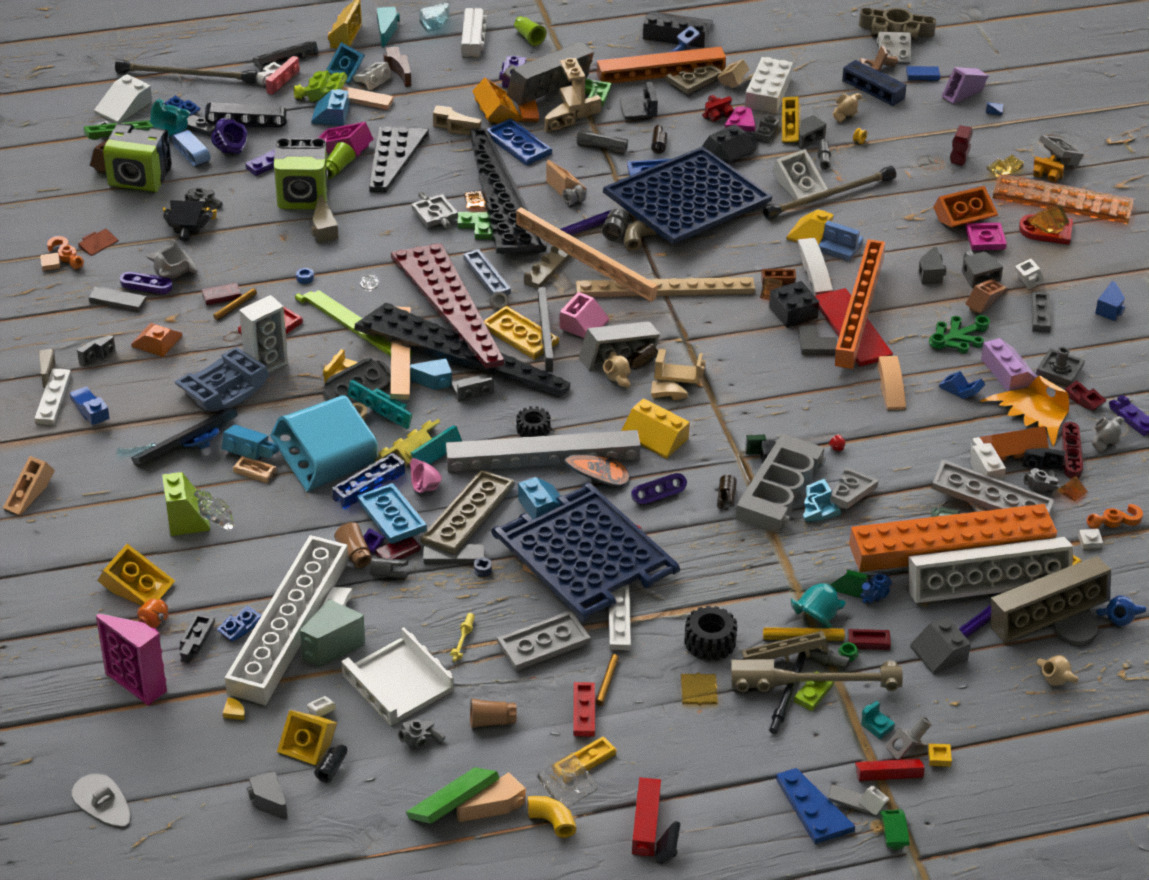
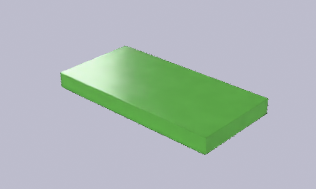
[406,767,500,824]

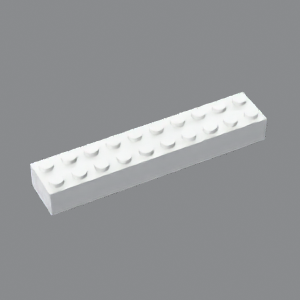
[225,535,348,705]

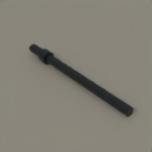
[769,651,806,734]

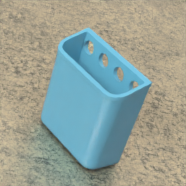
[270,395,378,492]

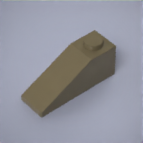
[311,195,339,243]

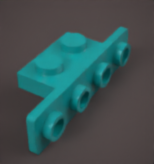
[347,380,412,429]

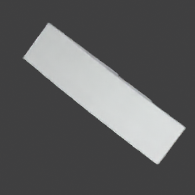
[797,238,833,295]

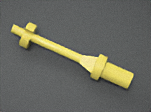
[450,613,475,662]

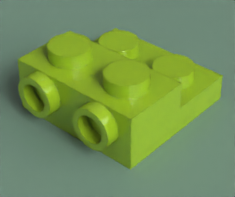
[304,70,347,102]

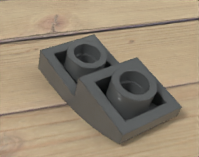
[754,115,780,142]
[77,335,116,367]

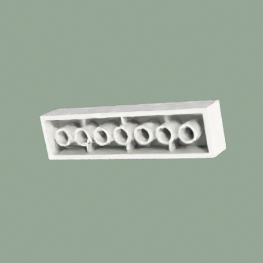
[909,537,1073,603]

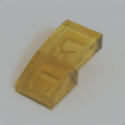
[987,154,1024,177]

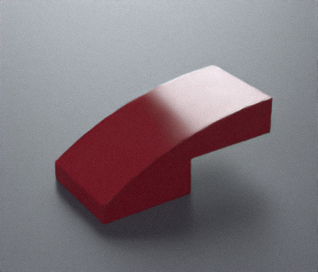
[1065,380,1107,411]

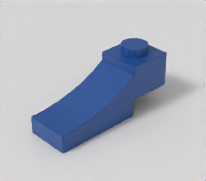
[70,386,110,425]

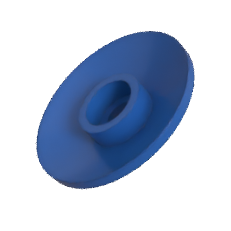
[183,428,219,449]

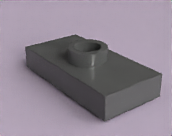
[186,114,216,136]

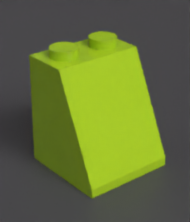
[162,472,210,536]

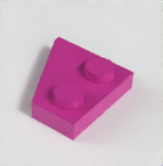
[725,106,756,132]

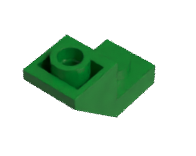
[880,809,910,850]

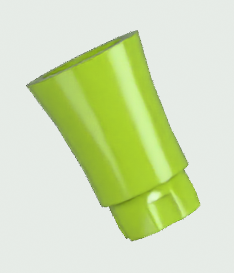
[514,16,547,46]
[326,142,356,179]

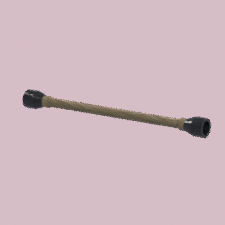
[115,59,257,84]
[763,166,897,220]

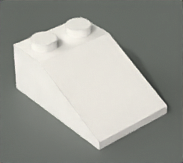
[94,74,153,123]
[772,149,828,200]

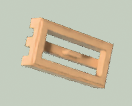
[233,456,277,483]

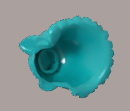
[150,99,190,137]
[791,583,846,628]

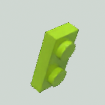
[794,671,834,711]

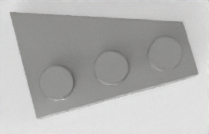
[830,467,879,509]

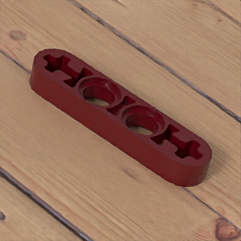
[1061,422,1083,479]

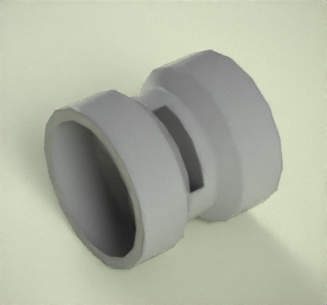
[562,185,586,206]

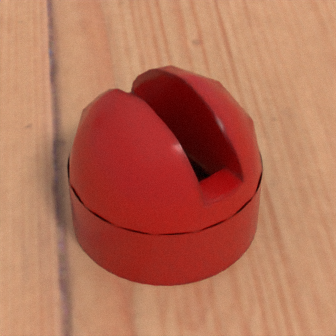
[829,434,846,451]

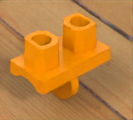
[1033,154,1065,183]

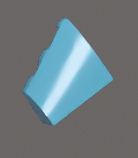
[803,479,841,521]

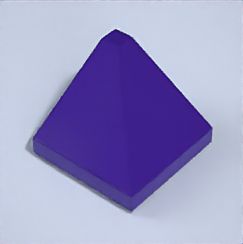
[363,527,385,554]

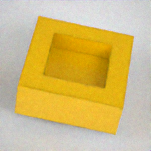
[928,743,952,767]

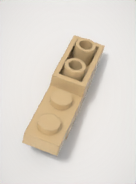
[545,95,601,133]

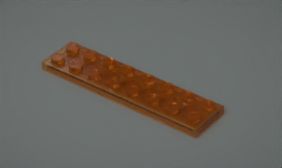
[992,173,1134,224]

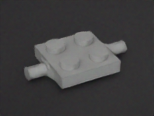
[412,191,458,229]

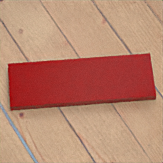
[815,288,893,367]

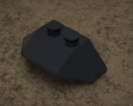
[701,124,757,163]

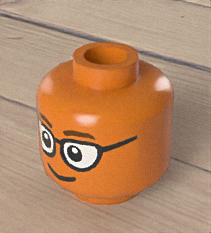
[137,599,168,629]

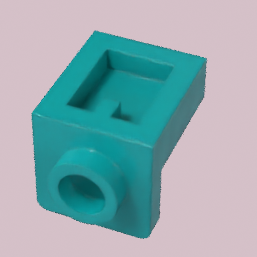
[861,701,895,739]

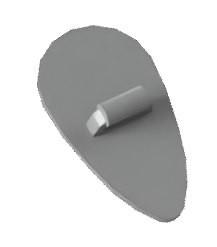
[72,774,130,828]

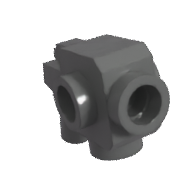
[185,188,223,208]
[1023,468,1059,492]
[398,719,446,748]

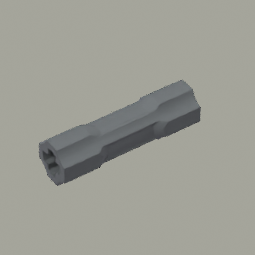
[577,129,628,154]

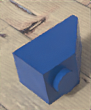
[1095,281,1126,321]

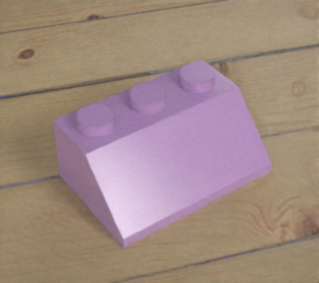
[981,338,1037,391]

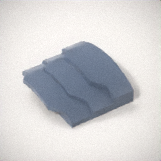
[174,347,269,411]

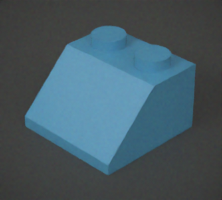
[311,89,349,126]
[518,477,561,519]

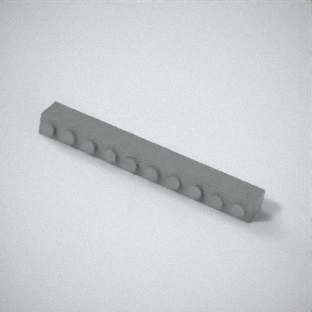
[446,430,640,472]

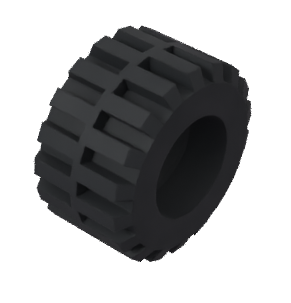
[684,606,738,661]

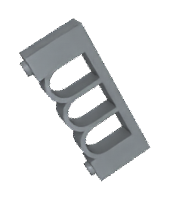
[736,434,826,534]

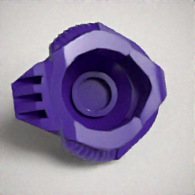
[211,118,248,154]

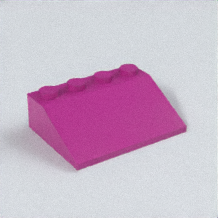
[96,614,167,705]

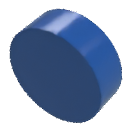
[296,268,314,284]

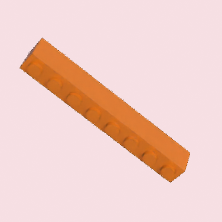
[597,47,726,83]

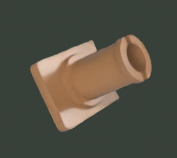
[859,46,898,71]

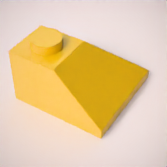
[786,209,834,245]
[277,710,337,765]

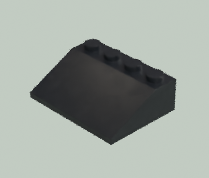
[643,11,713,48]

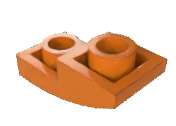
[518,100,539,122]

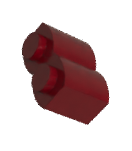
[950,125,973,166]

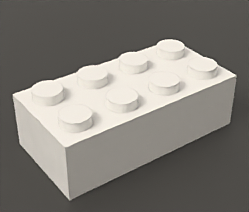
[745,57,793,114]
[239,295,288,373]

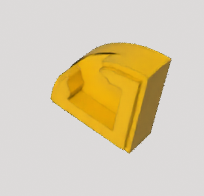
[223,697,245,720]

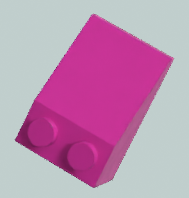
[318,122,374,157]

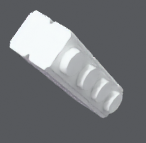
[461,8,487,57]

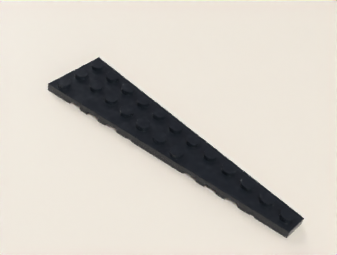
[470,128,547,254]
[354,303,571,397]

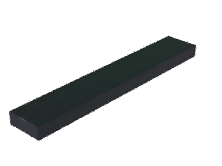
[131,409,238,465]

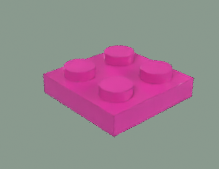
[965,223,1007,251]

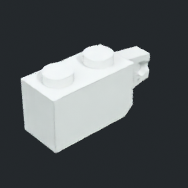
[970,437,1006,481]

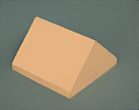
[546,160,587,197]

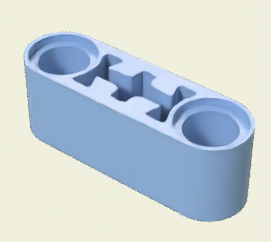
[172,130,211,166]

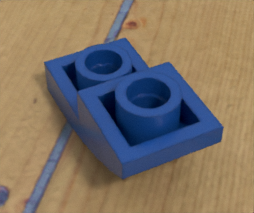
[164,95,201,115]
[217,605,262,641]

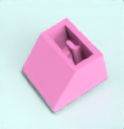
[559,292,609,338]

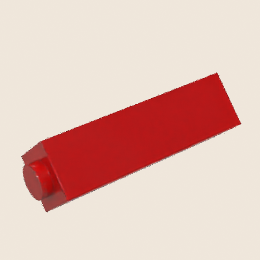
[632,777,661,856]

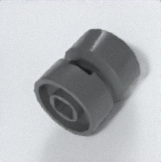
[601,209,630,241]

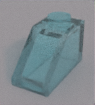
[419,2,450,32]

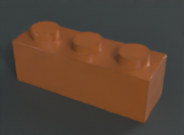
[761,269,796,285]

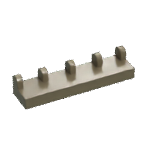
[524,246,571,289]
[741,631,829,662]

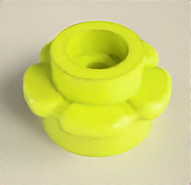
[293,84,305,100]

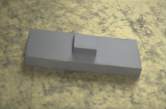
[828,784,870,814]

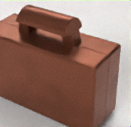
[78,228,119,256]

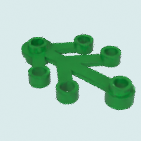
[929,315,990,354]

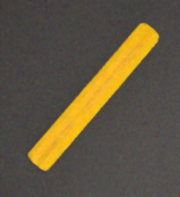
[763,627,845,641]

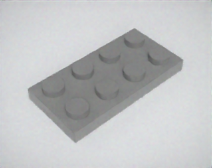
[497,611,591,671]

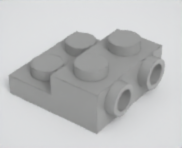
[1039,135,1084,166]

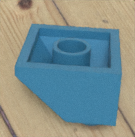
[326,42,365,84]

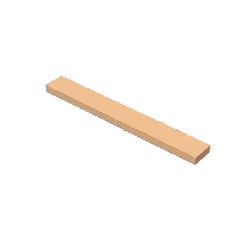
[390,306,410,400]

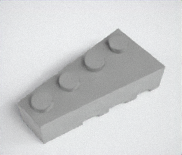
[579,322,660,371]

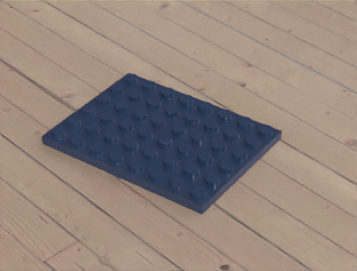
[603,146,772,244]

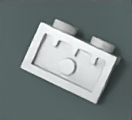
[353,62,393,90]

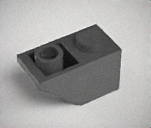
[918,247,946,284]

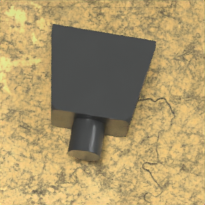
[962,251,1003,288]

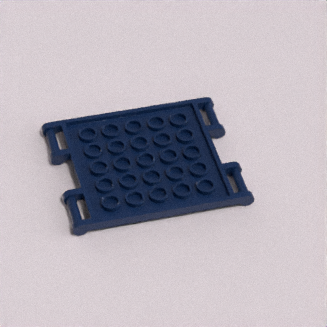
[491,482,680,622]

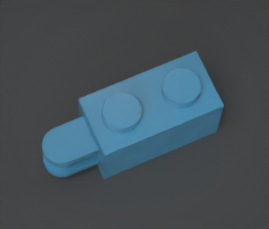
[222,425,279,460]

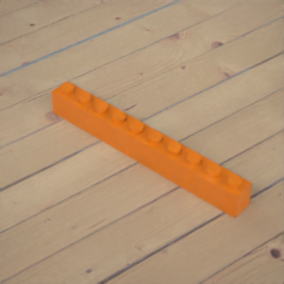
[835,239,885,369]

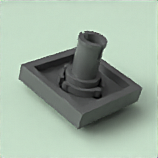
[1036,346,1085,386]

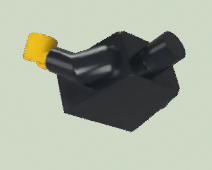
[163,200,217,241]

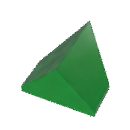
[830,570,872,599]

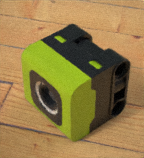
[103,123,172,192]
[274,138,328,209]

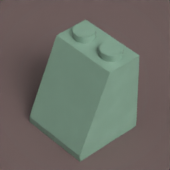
[300,599,365,667]

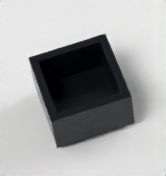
[769,281,820,328]

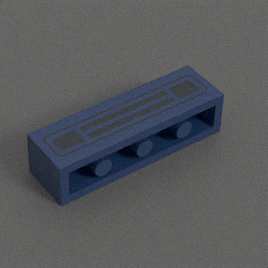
[842,60,907,106]

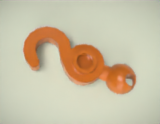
[47,236,84,270]
[1086,504,1143,529]

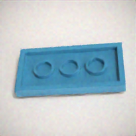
[357,483,427,544]

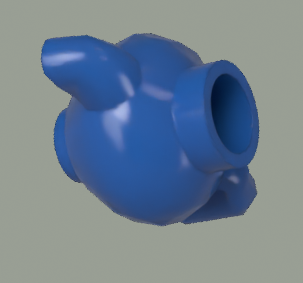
[1096,595,1146,626]

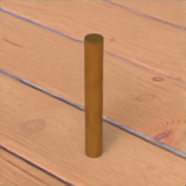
[213,288,257,320]
[595,654,619,706]

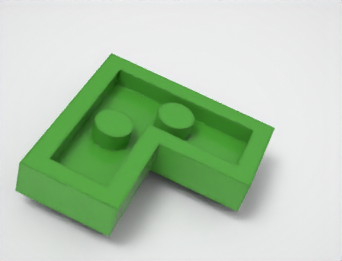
[585,79,612,106]
[458,212,492,239]

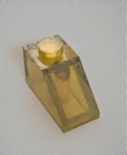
[1027,204,1070,233]

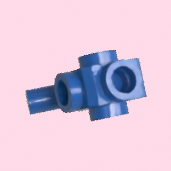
[860,573,892,604]

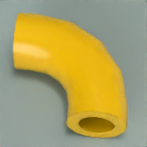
[527,796,577,838]

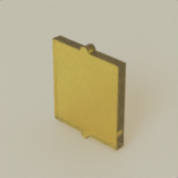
[681,672,718,706]

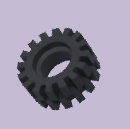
[516,406,551,437]

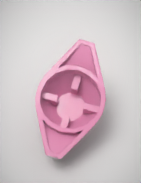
[410,458,442,493]

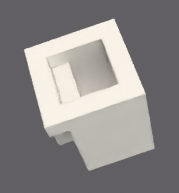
[1015,259,1044,290]

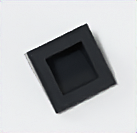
[761,440,776,464]

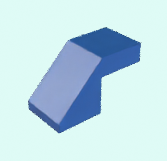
[939,371,986,399]

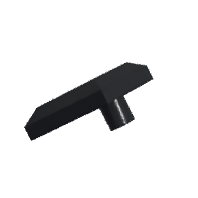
[656,821,680,864]

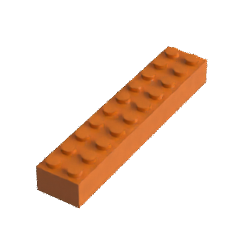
[849,504,1057,572]

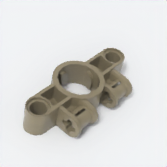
[859,8,936,41]

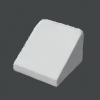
[859,786,889,815]

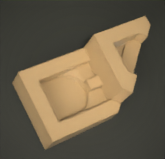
[651,380,689,401]

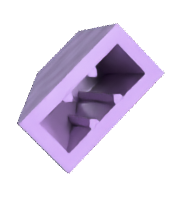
[942,67,989,104]

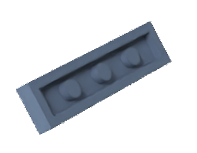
[463,249,511,295]

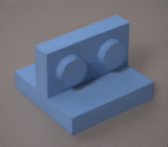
[818,220,863,261]

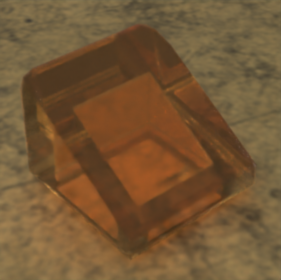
[760,277,783,300]
[1057,476,1088,501]

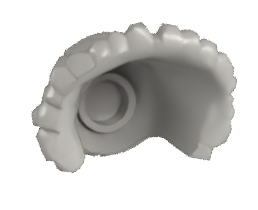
[146,239,198,279]

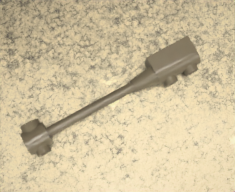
[731,660,903,692]

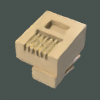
[717,59,752,88]

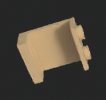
[559,58,585,112]
[654,349,706,384]

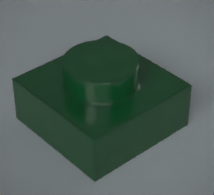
[745,434,766,454]

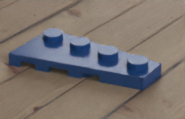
[776,768,855,844]

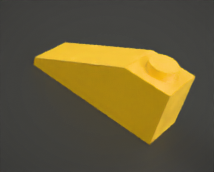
[782,96,801,143]

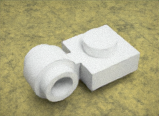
[256,62,281,86]

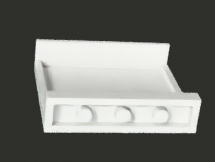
[341,627,454,726]

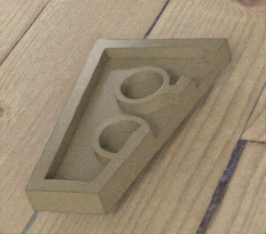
[666,65,722,95]

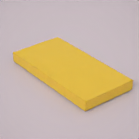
[484,306,559,360]

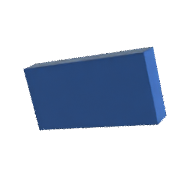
[906,66,940,80]

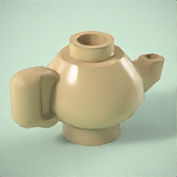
[833,93,862,122]
[603,352,631,388]
[1036,655,1079,686]

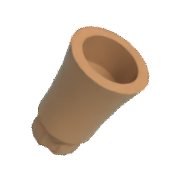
[334,522,372,568]
[470,698,517,728]

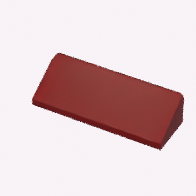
[855,759,925,781]

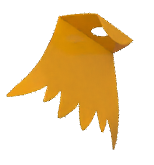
[979,376,1069,447]

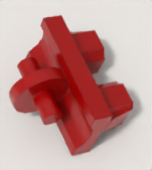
[702,95,734,122]

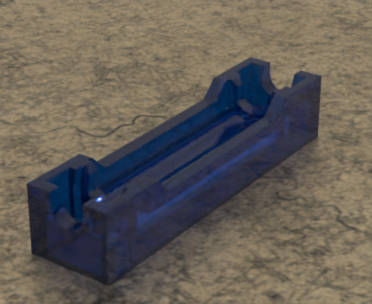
[332,452,405,509]

